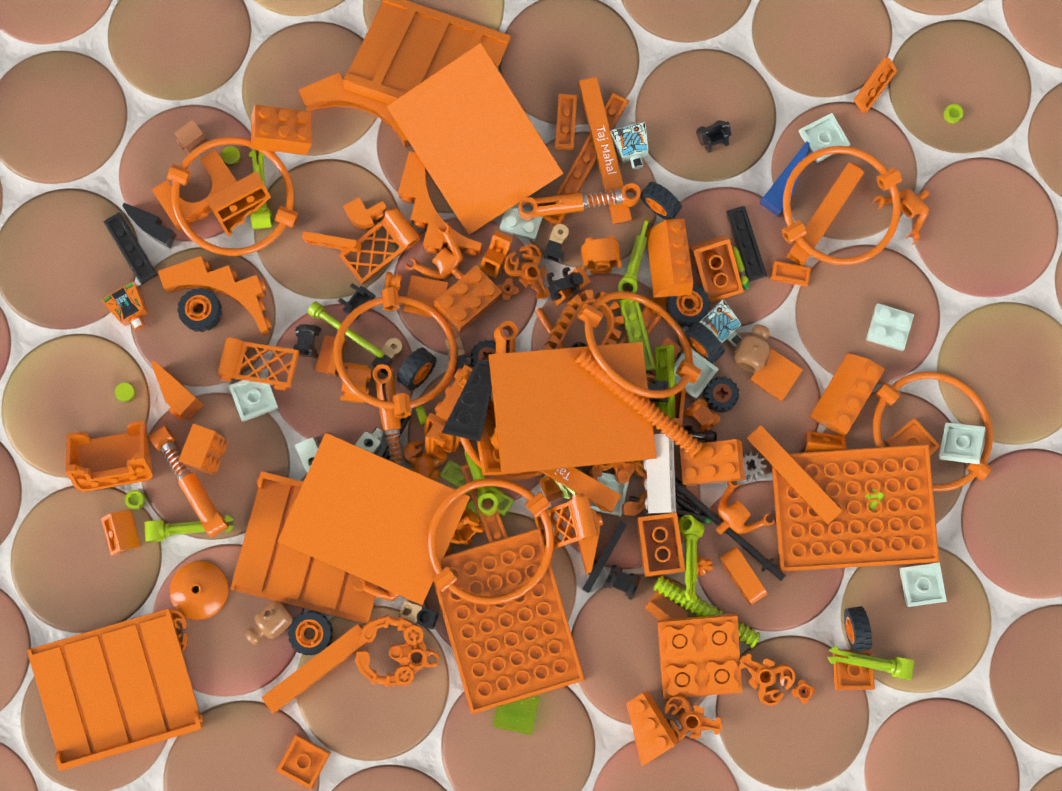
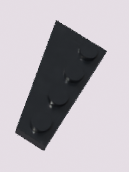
[441,359,492,441]

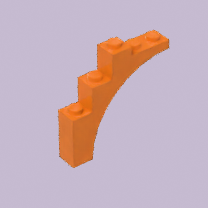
[298,72,411,147]
[398,151,482,256]
[158,256,272,336]

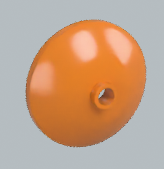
[169,561,229,620]

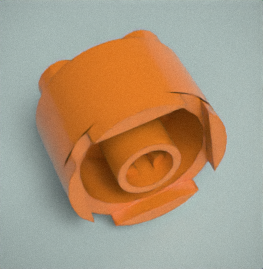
[581,236,621,274]
[340,363,372,403]

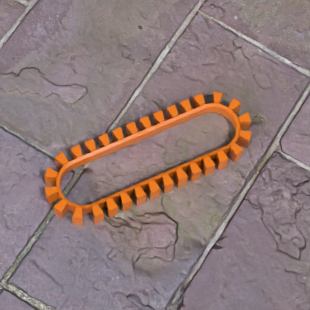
[541,290,624,350]

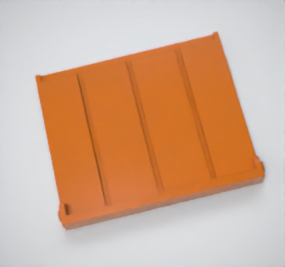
[343,0,511,105]
[230,471,378,624]
[27,608,204,771]

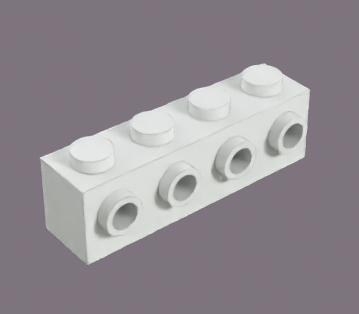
[644,434,676,514]

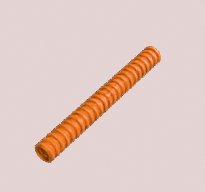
[575,349,702,456]

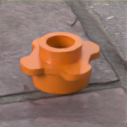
[497,278,519,301]
[791,680,815,704]

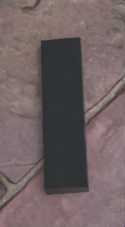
[726,206,767,282]
[103,212,158,285]
[582,521,627,593]

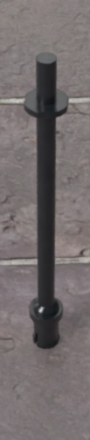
[675,476,786,581]

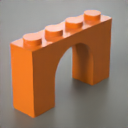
[152,149,237,231]

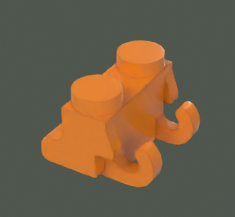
[683,398,721,433]
[451,509,485,546]

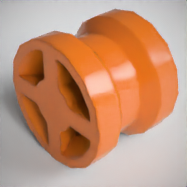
[385,272,403,292]

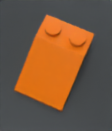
[689,235,744,303]
[151,360,204,421]
[574,509,603,575]

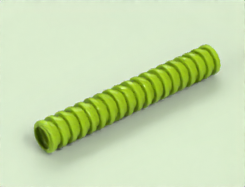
[653,575,760,648]

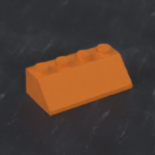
[646,218,693,298]
[809,353,885,436]

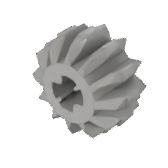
[741,449,767,483]

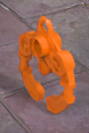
[588,460,648,516]
[355,614,440,687]

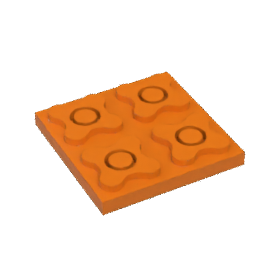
[657,614,742,699]

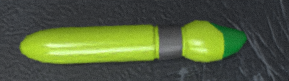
[732,246,749,290]

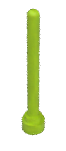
[308,301,384,358]

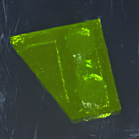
[493,696,540,735]

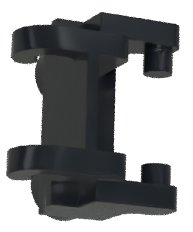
[696,120,731,153]
[546,267,583,301]
[338,283,376,320]
[293,324,321,358]
[603,565,641,600]

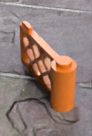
[339,208,421,285]
[217,338,299,391]
[534,493,598,549]

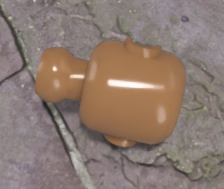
[734,324,770,373]
[245,601,294,646]

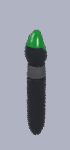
[675,494,711,524]

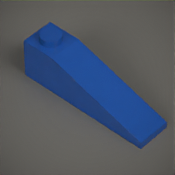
[760,141,810,216]

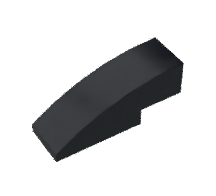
[122,203,176,248]

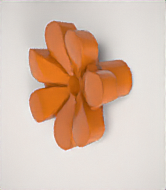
[697,555,713,576]

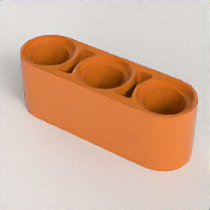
[719,547,767,605]

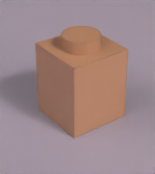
[174,120,207,153]

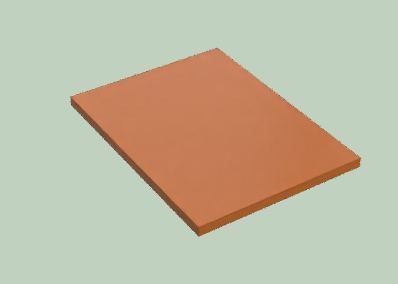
[387,43,564,235]
[488,342,657,475]
[278,433,470,605]
[772,444,939,571]
[433,528,585,714]

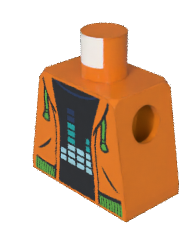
[101,281,148,330]

